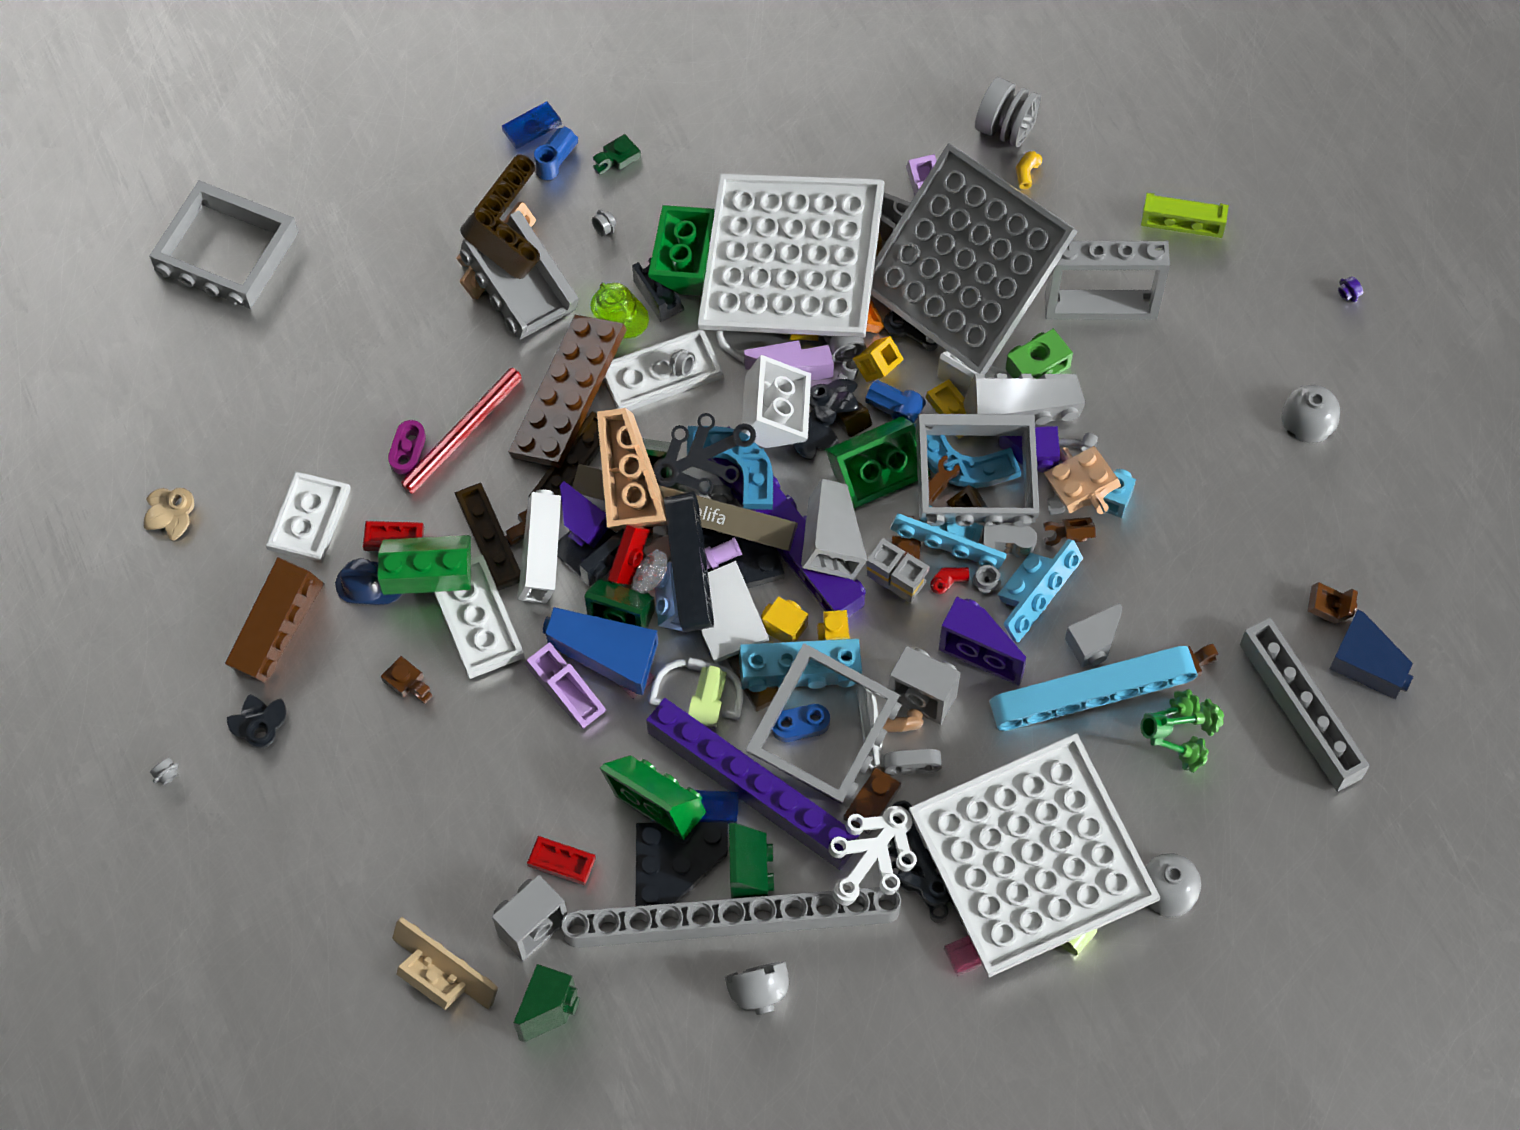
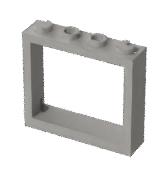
[149,180,299,309]
[1045,241,1170,319]
[916,414,1039,527]
[745,643,902,804]

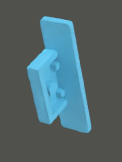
[890,505,1007,569]
[998,539,1083,642]

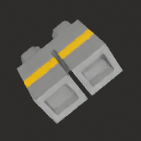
[866,538,930,603]

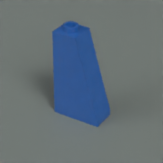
[543,607,658,696]

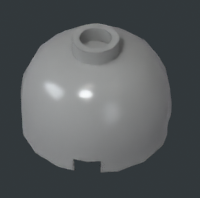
[1281,385,1341,443]
[1145,853,1201,917]
[725,961,789,1015]

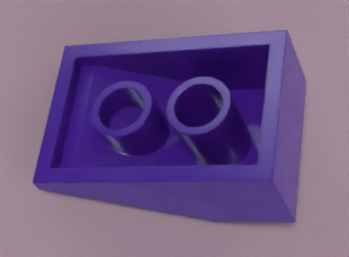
[938,597,1027,686]

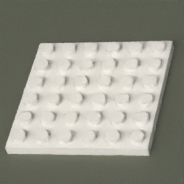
[698,174,885,337]
[909,733,1160,977]

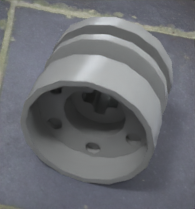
[975,77,1041,147]

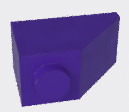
[998,426,1060,473]
[560,481,609,548]

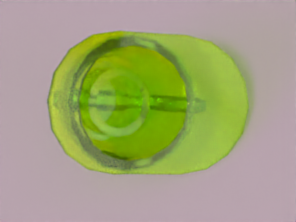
[590,282,649,339]

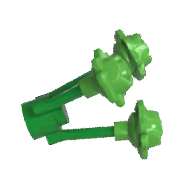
[1140,689,1224,773]

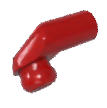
[930,567,969,594]

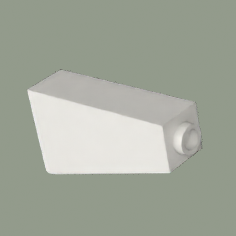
[518,490,561,604]

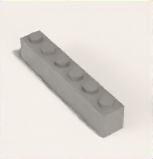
[1240,617,1370,792]

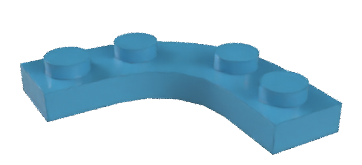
[914,423,1021,488]
[687,426,773,509]

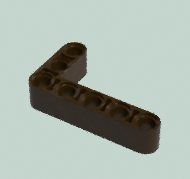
[460,154,540,279]

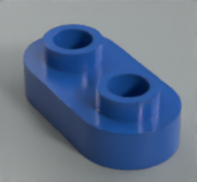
[772,704,830,742]

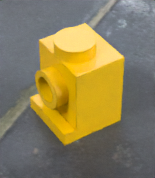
[852,336,904,382]
[817,610,849,641]

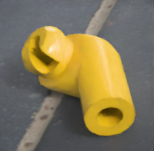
[1015,151,1042,189]

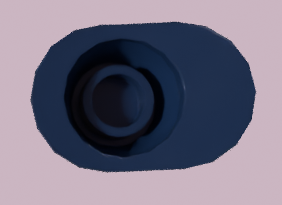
[335,558,402,605]

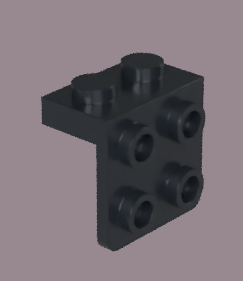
[557,528,625,587]

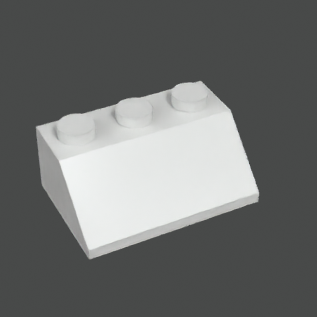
[741,355,811,448]

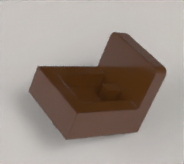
[1307,582,1358,624]

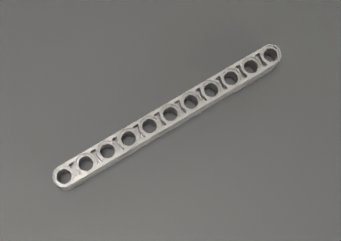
[561,887,901,948]

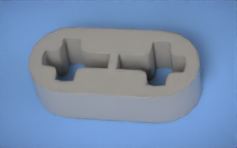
[884,749,942,775]

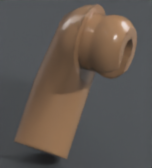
[883,709,924,733]

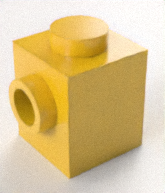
[761,596,808,642]

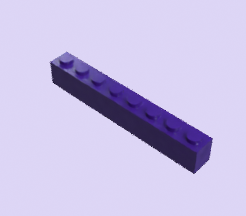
[708,426,866,617]
[646,698,859,870]

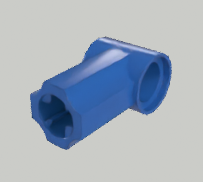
[534,126,578,180]
[865,380,926,423]

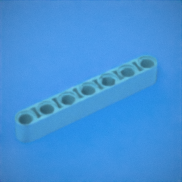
[989,646,1198,731]

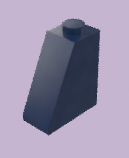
[1329,609,1414,700]

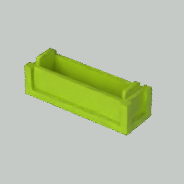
[1141,193,1229,238]

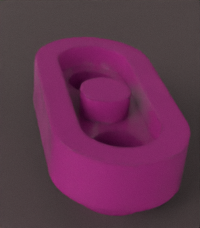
[388,420,426,475]

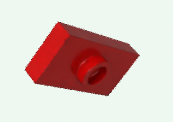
[362,521,424,552]
[608,524,650,585]
[527,836,596,886]

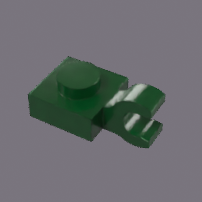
[593,134,641,175]

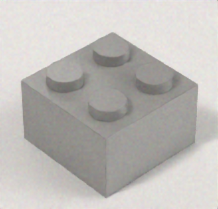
[889,646,961,725]
[492,875,567,961]

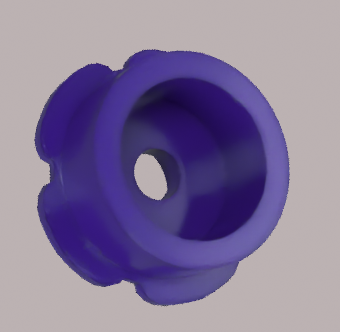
[1338,276,1363,302]

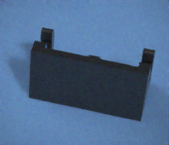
[632,258,684,322]

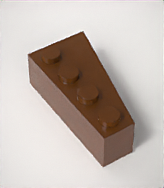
[225,557,325,683]

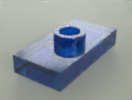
[502,101,562,149]

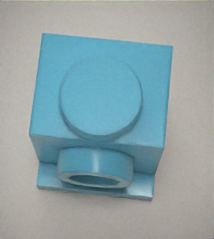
[1101,469,1136,518]

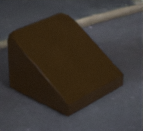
[835,401,872,437]
[946,485,988,508]

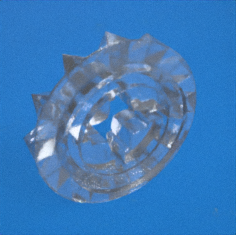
[633,549,668,594]

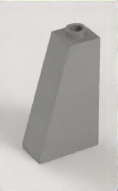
[801,479,867,580]

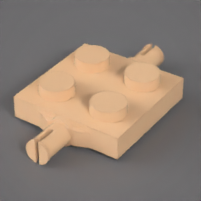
[1044,446,1121,514]

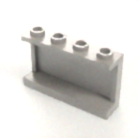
[460,210,579,340]

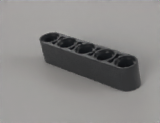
[664,491,714,633]

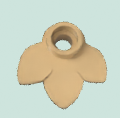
[144,488,194,541]

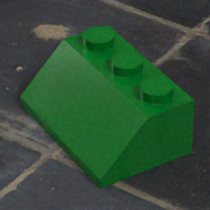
[648,205,715,296]
[825,416,931,508]
[378,535,471,595]
[600,755,706,840]

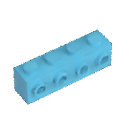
[739,639,862,692]

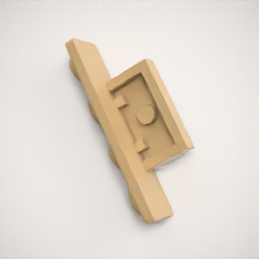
[392,917,498,1010]

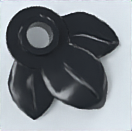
[809,379,859,424]
[793,410,839,459]
[227,694,286,748]

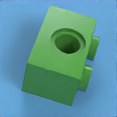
[1005,328,1073,379]

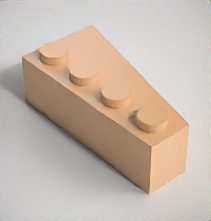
[597,408,667,531]

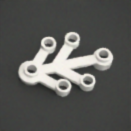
[829,806,917,905]

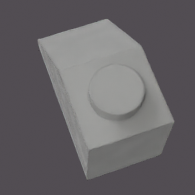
[1065,603,1123,668]

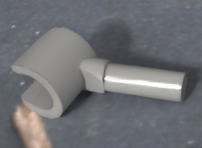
[835,358,858,380]
[1059,433,1098,452]
[1047,493,1065,515]

